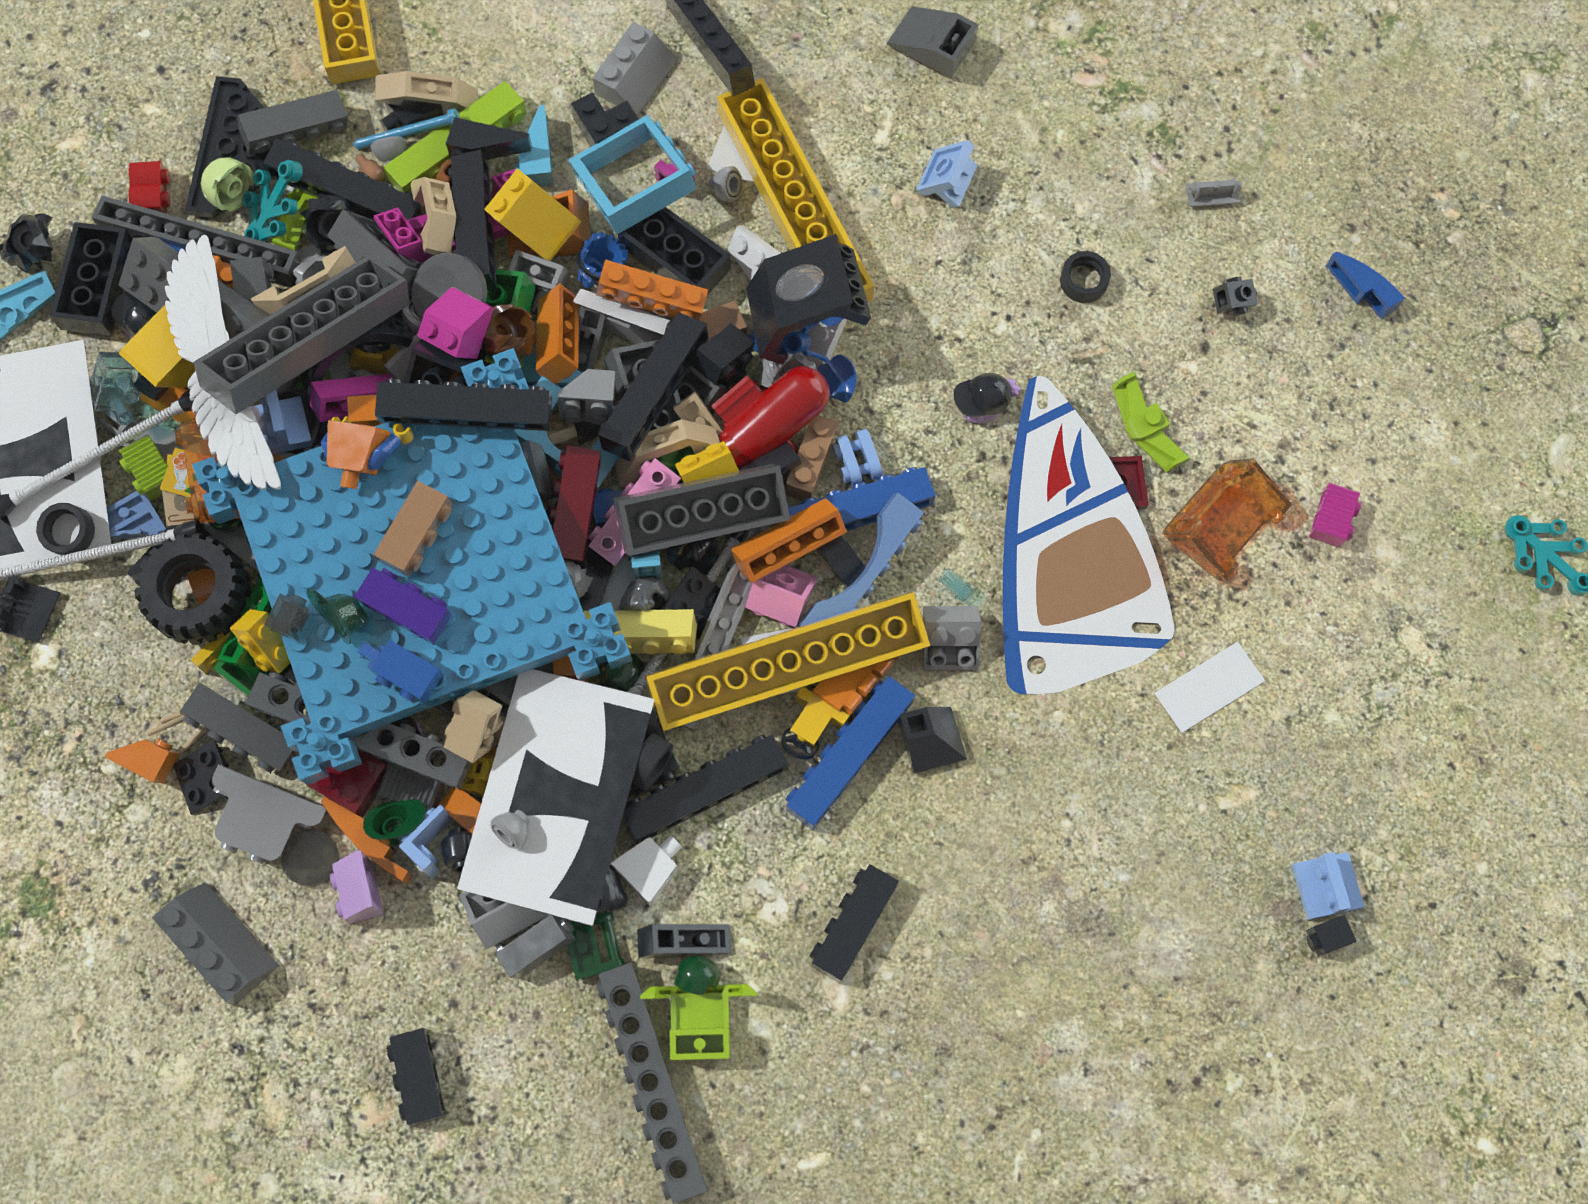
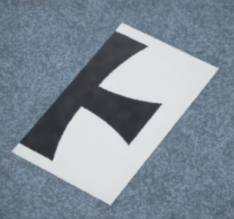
[0,340,111,569]
[457,669,655,926]

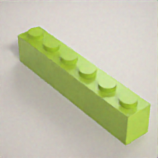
[383,81,527,193]

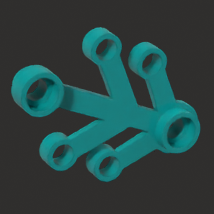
[242,160,303,243]
[1505,515,1588,596]

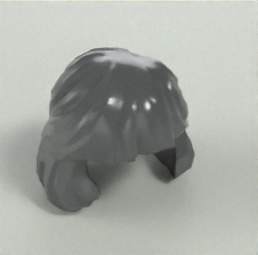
[619,576,670,611]

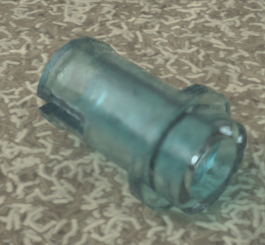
[938,568,973,602]

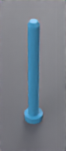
[354,108,460,150]

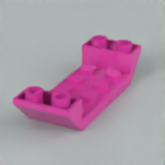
[374,169,515,263]

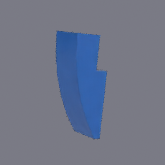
[1326,251,1405,319]

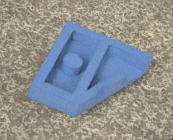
[107,491,167,540]

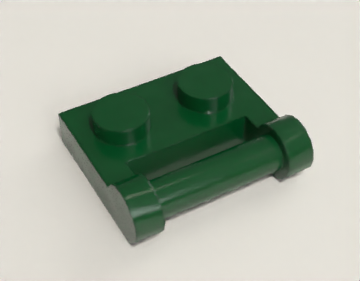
[567,912,626,981]

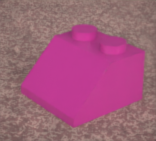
[417,287,494,359]

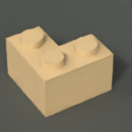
[444,690,506,763]

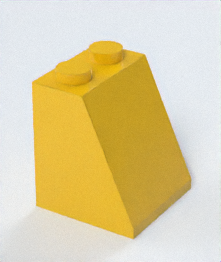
[484,168,582,261]
[119,305,196,388]

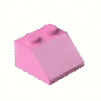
[745,565,818,627]

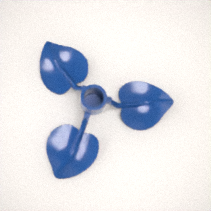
[747,282,857,403]

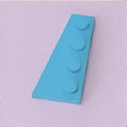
[0,270,56,341]

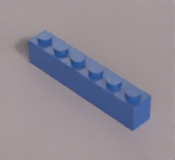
[772,467,936,531]
[785,676,916,831]

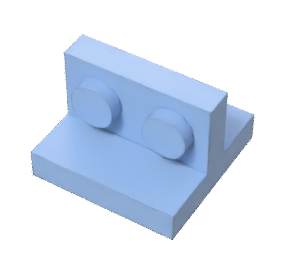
[916,140,978,208]
[250,390,313,455]
[1291,852,1365,920]

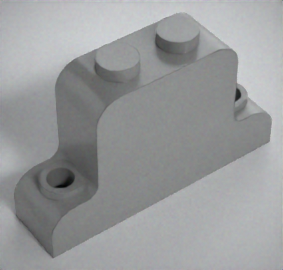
[212,764,326,864]

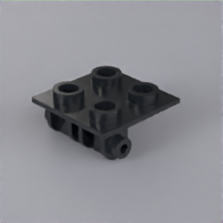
[662,566,721,639]
[0,575,60,643]
[173,740,229,815]

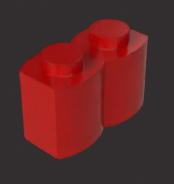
[129,161,171,214]

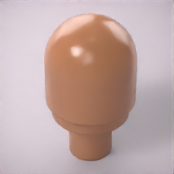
[355,153,385,183]

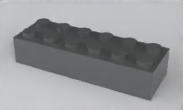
[613,464,790,556]

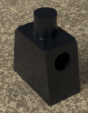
[380,99,444,136]

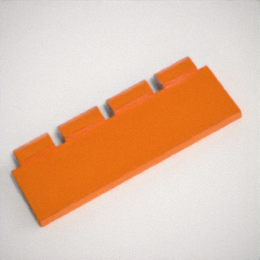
[812,656,900,714]

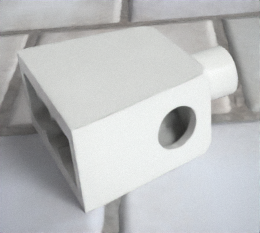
[611,835,682,906]

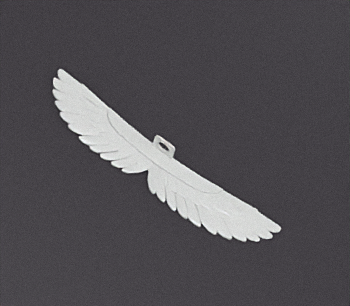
[165,235,281,490]

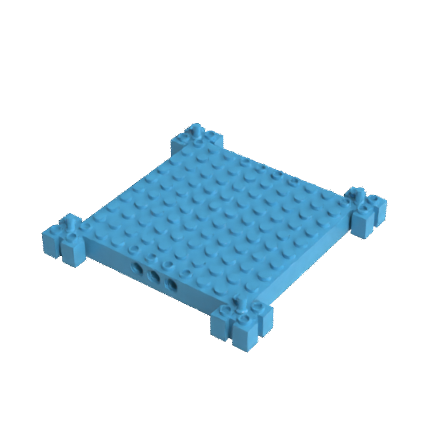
[192,348,632,785]

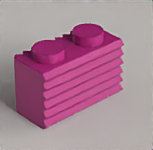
[1309,482,1362,547]

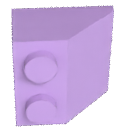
[330,850,384,924]

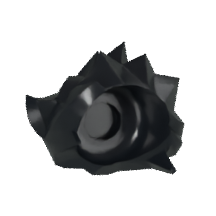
[300,194,352,256]
[0,213,54,273]

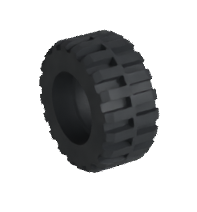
[134,533,251,645]

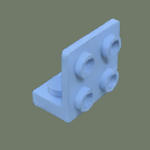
[399,805,452,880]

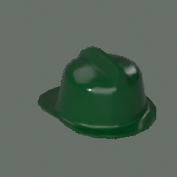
[363,799,426,846]

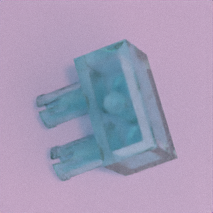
[90,352,141,425]

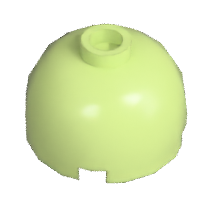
[201,157,254,212]

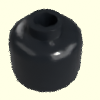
[440,828,473,872]

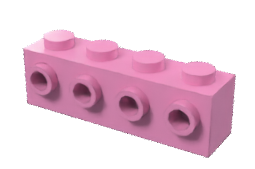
[588,458,681,566]

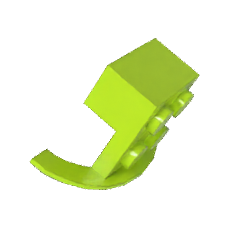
[640,984,757,1060]

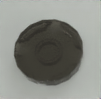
[281,829,340,887]

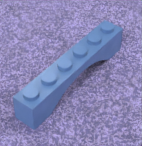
[798,493,924,627]

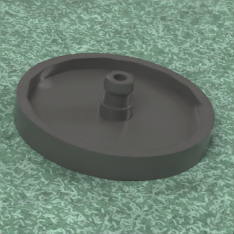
[412,253,487,319]

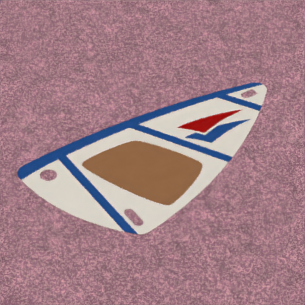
[1002,376,1175,694]

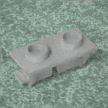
[1186,178,1242,207]

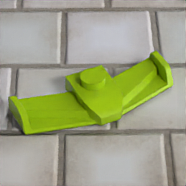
[272,188,317,253]
[1112,371,1191,473]

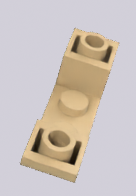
[375,71,478,113]
[411,177,456,255]
[251,246,356,315]
[614,419,720,487]

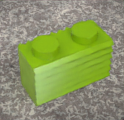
[119,434,168,501]

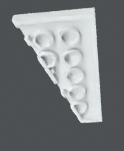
[728,226,847,370]

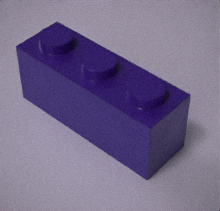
[354,567,452,645]

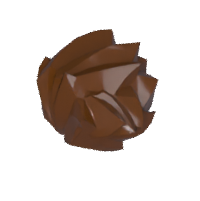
[482,304,537,359]

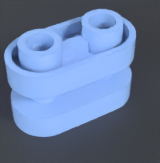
[832,429,883,487]

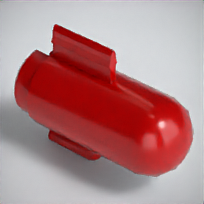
[711,366,830,470]

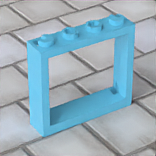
[568,115,698,235]

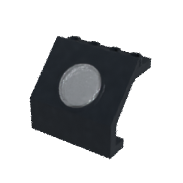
[746,234,871,365]

